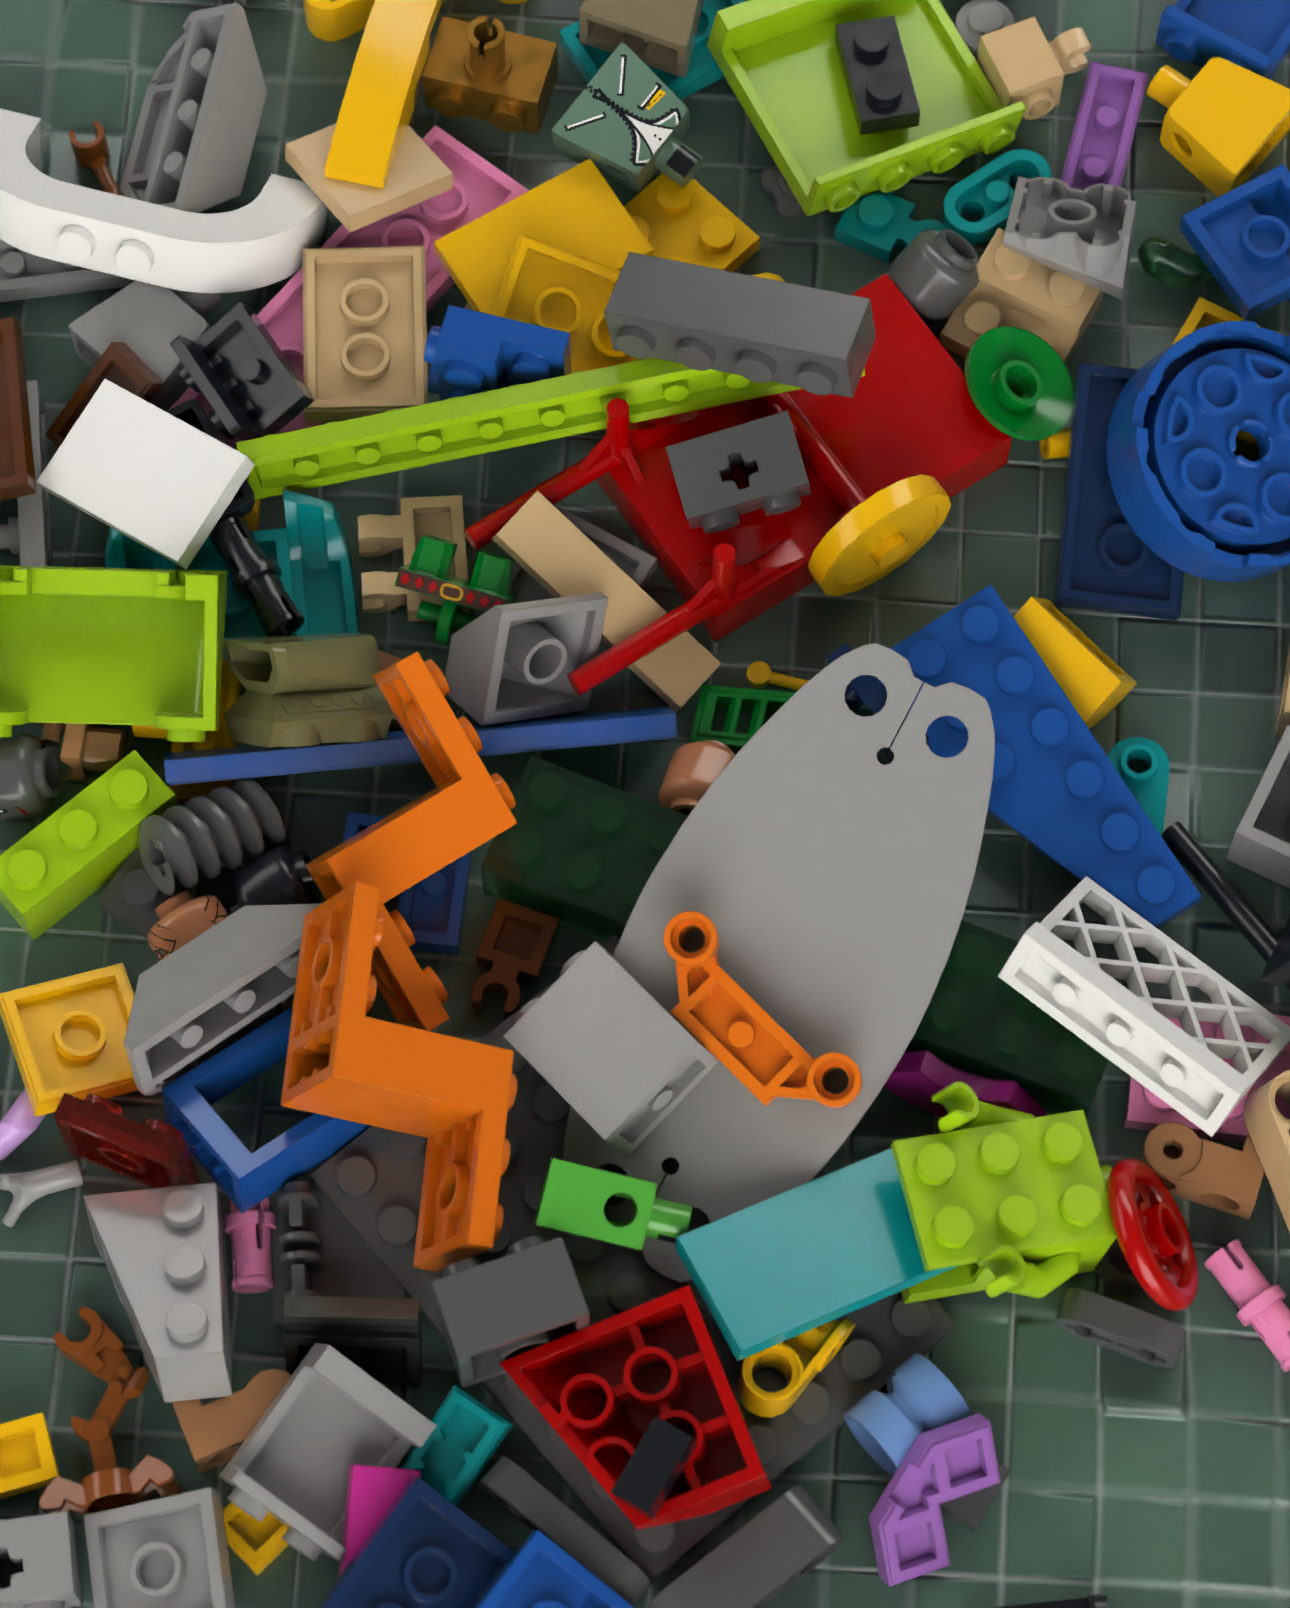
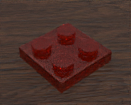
[53,1093,200,1188]

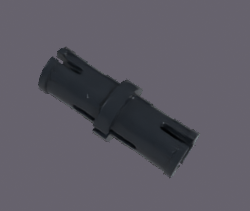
[209,516,305,637]

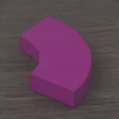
[883,1050,1049,1117]

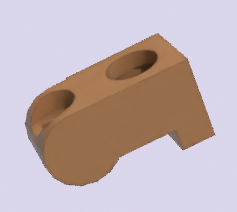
[1141,1122,1265,1220]
[172,1368,291,1474]

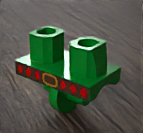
[395,535,518,646]

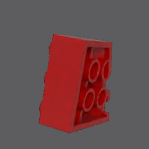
[499,1285,772,1530]

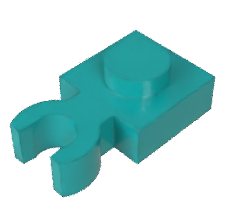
[834,190,948,263]

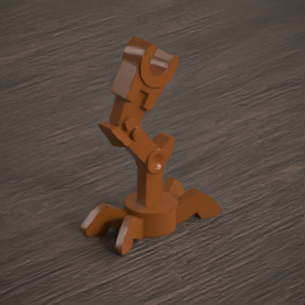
[39,1306,181,1515]

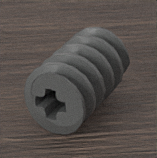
[138,778,286,896]

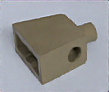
[579,0,704,78]

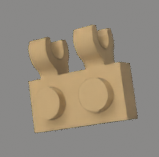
[357,495,471,622]

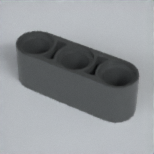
[647,1484,845,1608]

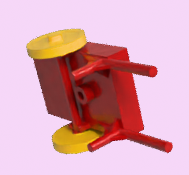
[464,272,1012,696]

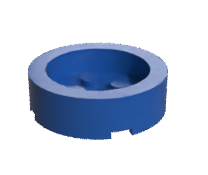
[1106,321,1290,582]

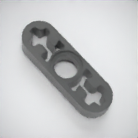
[479,1456,651,1606]

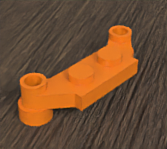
[663,911,863,1108]

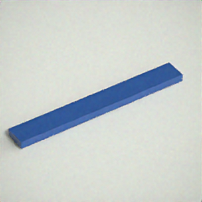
[164,706,678,785]

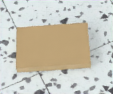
[303,246,428,422]

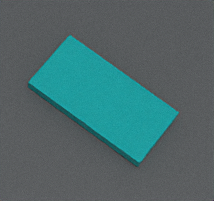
[674,1148,960,1361]

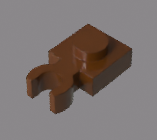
[471,898,560,1020]

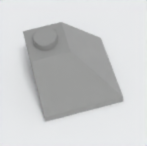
[445,592,608,726]

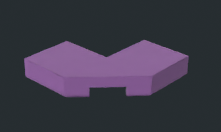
[869,1413,1001,1587]

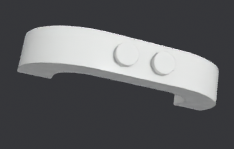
[0,108,328,293]

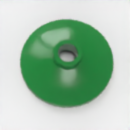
[965,326,1074,441]

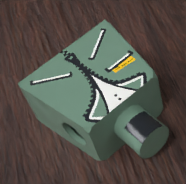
[551,42,704,191]

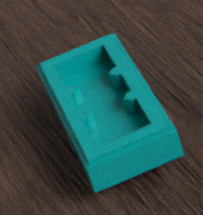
[400,1385,514,1508]

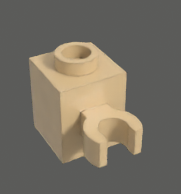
[977,16,1091,120]

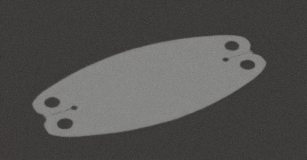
[563,643,995,1282]

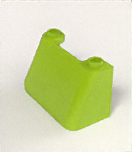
[0,565,227,742]

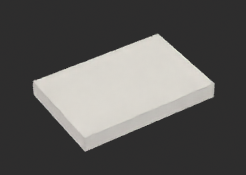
[36,379,255,569]

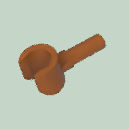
[69,121,122,196]

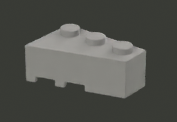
[83,1182,232,1403]

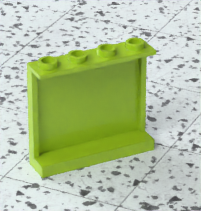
[707,0,1026,217]

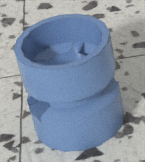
[844,1353,972,1477]

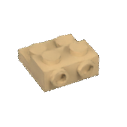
[939,228,1104,365]

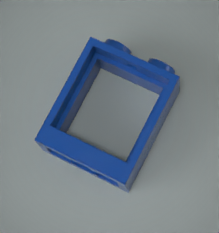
[162,1007,371,1214]

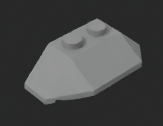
[120,2,267,213]
[124,903,322,1096]

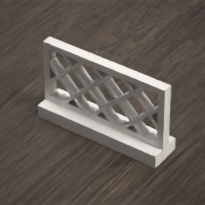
[998,876,1290,1137]

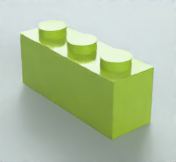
[0,750,178,941]

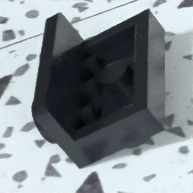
[170,302,315,441]

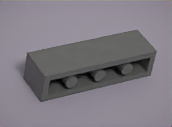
[604,252,876,398]

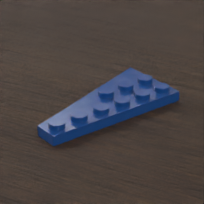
[876,585,1202,929]

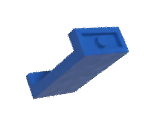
[1155,0,1290,80]

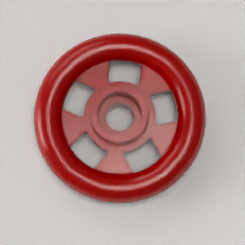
[1107,1158,1199,1311]

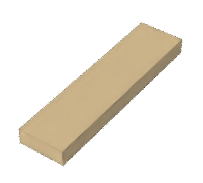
[492,490,721,712]

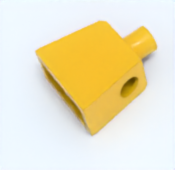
[1146,57,1290,197]

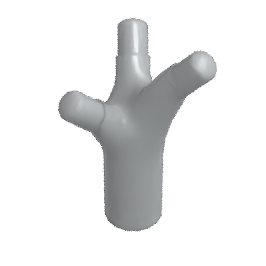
[0,1160,83,1227]

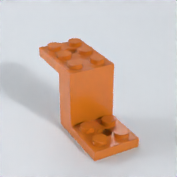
[305,651,517,1031]
[280,881,517,1272]

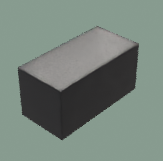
[611,1416,698,1520]

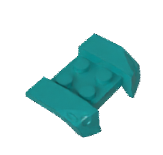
[105,490,360,659]

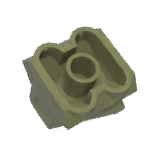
[224,633,393,747]

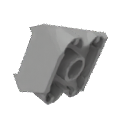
[1003,177,1137,301]

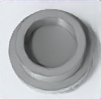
[955,0,1015,56]

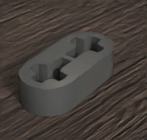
[1055,1288,1186,1368]

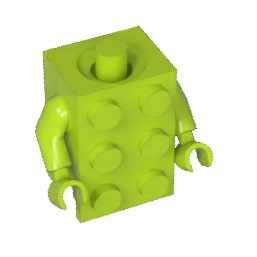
[891,1081,1117,1304]

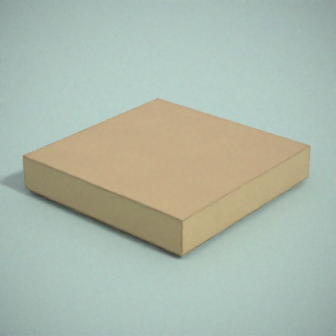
[285,123,453,232]

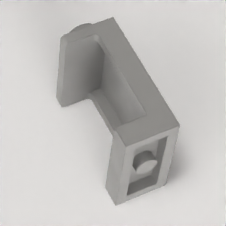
[503,940,719,1157]
[219,1342,437,1562]

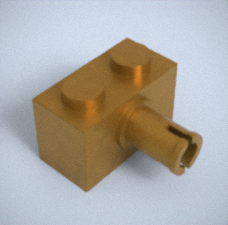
[422,15,558,134]

